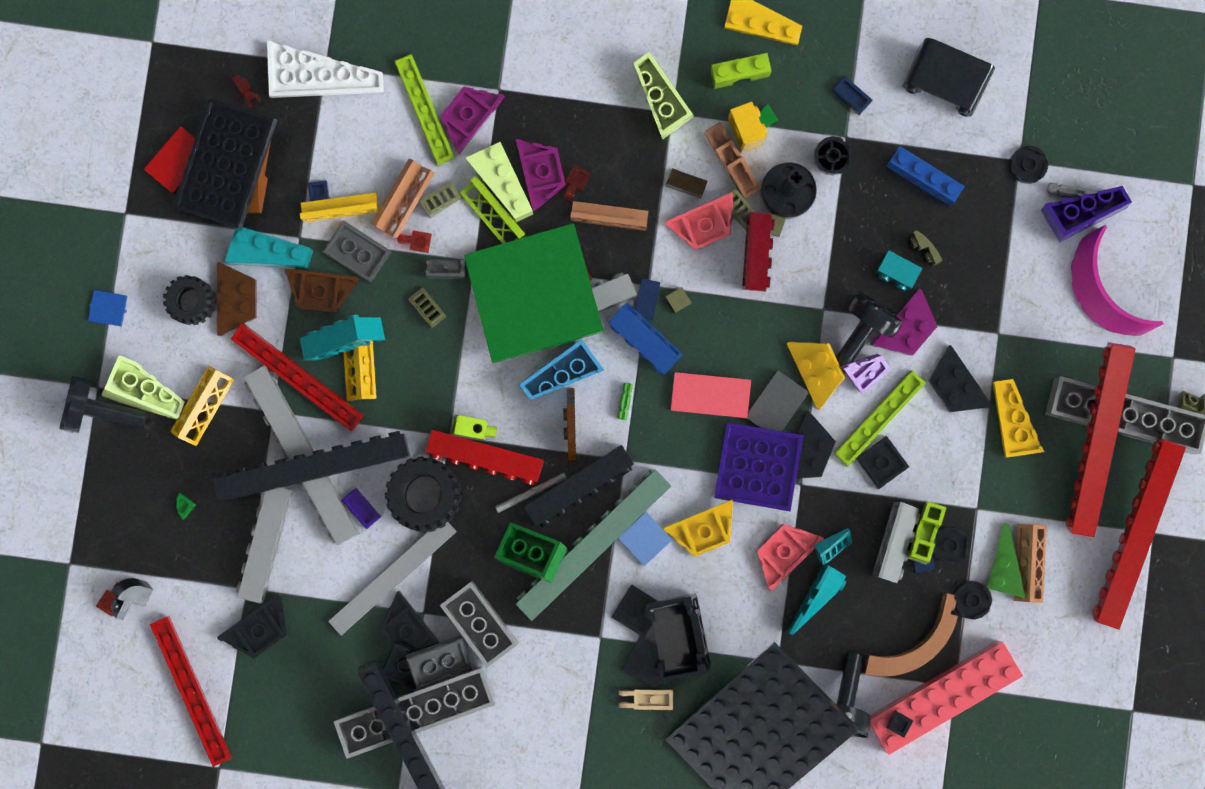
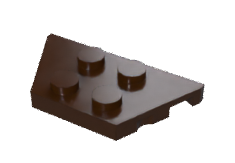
[217,262,257,336]
[285,268,359,313]
[563,388,576,462]

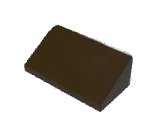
[666,168,707,199]

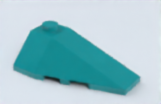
[787,565,846,635]

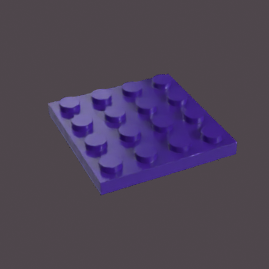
[714,422,804,512]

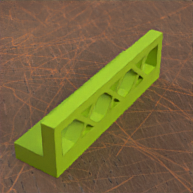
[460,176,526,244]

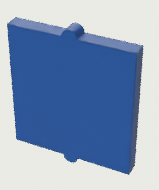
[88,290,128,327]

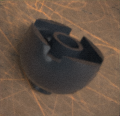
[813,136,853,176]

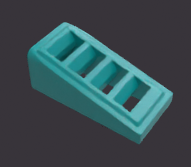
[814,528,852,565]

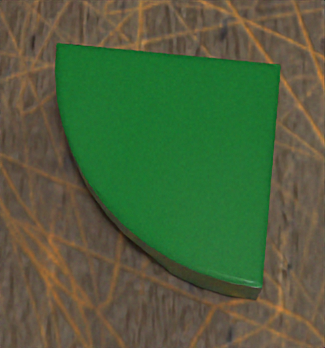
[759,104,778,128]
[176,493,196,520]

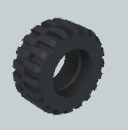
[385,456,462,532]

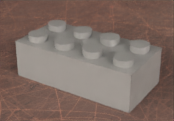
[440,581,519,668]

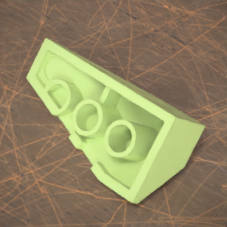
[101,355,185,420]

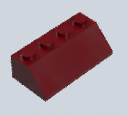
[742,212,775,292]

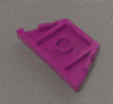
[440,87,505,154]
[516,139,566,211]
[872,289,938,356]

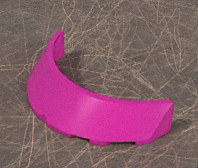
[1071,225,1164,336]

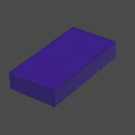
[341,488,382,529]

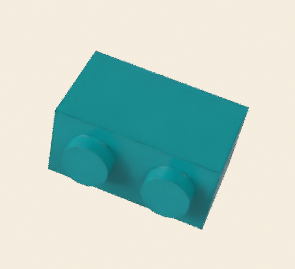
[875,250,923,291]

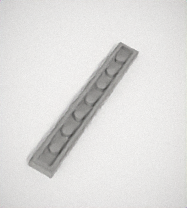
[328,522,457,636]

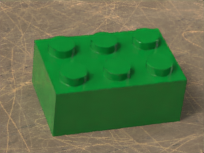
[494,522,567,583]

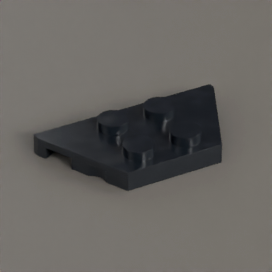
[928,345,992,413]
[796,411,836,479]
[380,590,441,650]
[217,593,287,659]

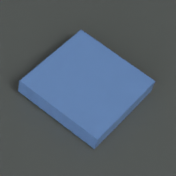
[618,512,672,566]

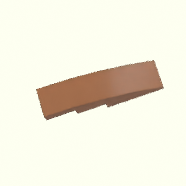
[703,122,761,199]

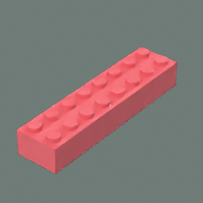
[871,640,1023,755]

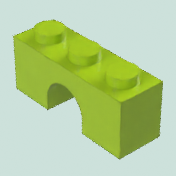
[710,53,771,89]
[908,501,947,565]

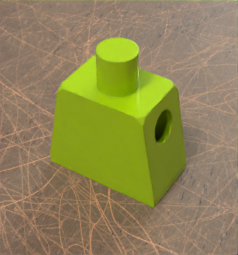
[451,415,497,440]

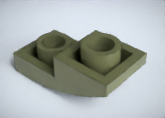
[910,231,943,266]
[1178,391,1205,415]

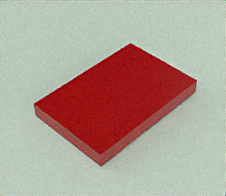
[144,126,195,194]

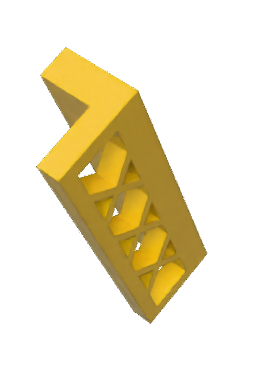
[300,192,379,223]
[344,341,376,401]
[170,365,234,446]

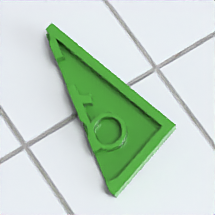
[987,523,1025,598]

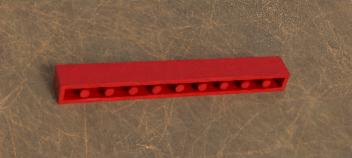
[1066,342,1136,538]
[1092,438,1186,630]

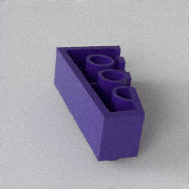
[1041,186,1132,243]

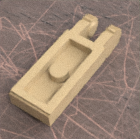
[618,689,673,710]

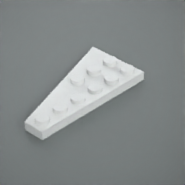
[267,40,384,98]

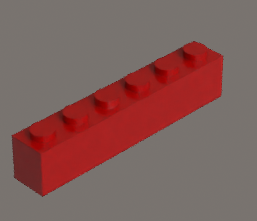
[426,430,544,485]

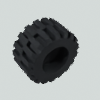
[163,275,216,325]

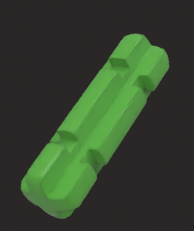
[617,383,633,420]

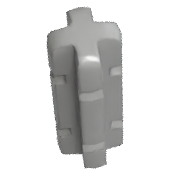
[1047,182,1085,198]

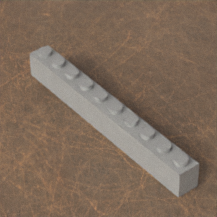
[244,366,360,546]

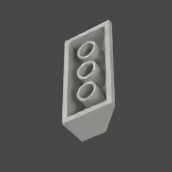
[872,502,920,583]

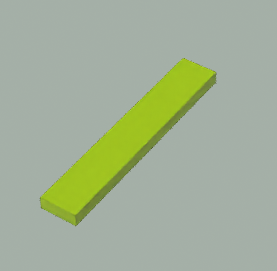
[394,54,455,166]
[833,370,926,467]

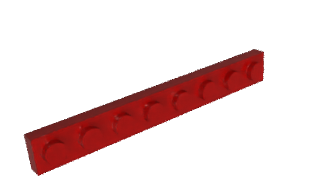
[231,323,365,432]
[150,616,232,767]

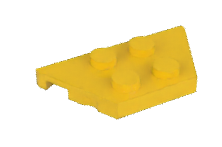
[787,341,845,410]
[663,500,733,557]

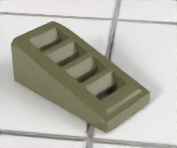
[419,182,462,218]
[730,188,755,230]
[408,287,447,328]

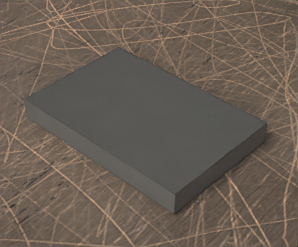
[323,220,392,283]
[746,370,809,432]
[405,635,472,690]

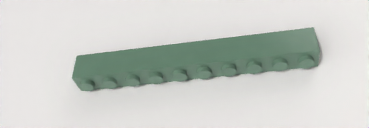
[516,469,671,621]

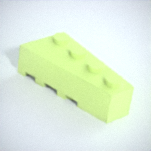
[634,52,694,139]
[466,142,533,222]

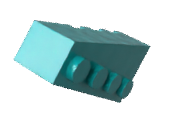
[225,227,313,269]
[300,315,385,360]

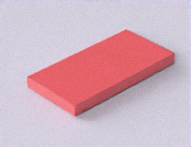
[671,372,751,418]

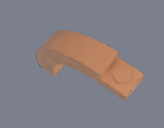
[862,593,958,676]

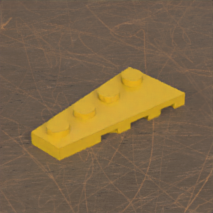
[724,0,802,46]
[992,379,1044,458]

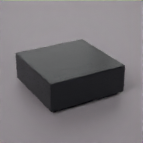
[886,710,913,738]

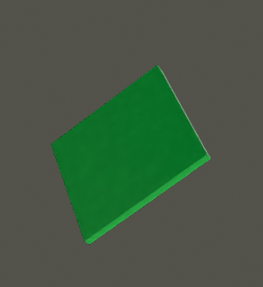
[464,223,604,364]

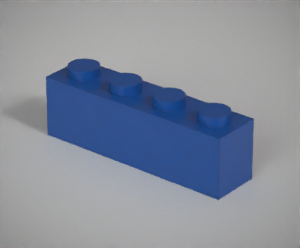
[886,146,965,206]
[608,303,683,374]

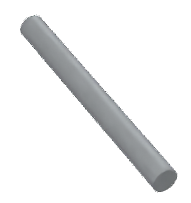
[495,473,567,513]

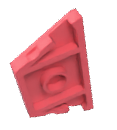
[665,192,734,250]
[757,524,824,591]

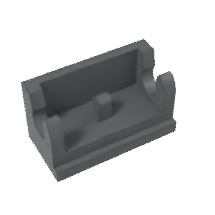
[426,259,466,279]

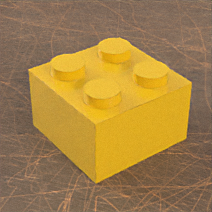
[728,102,768,153]

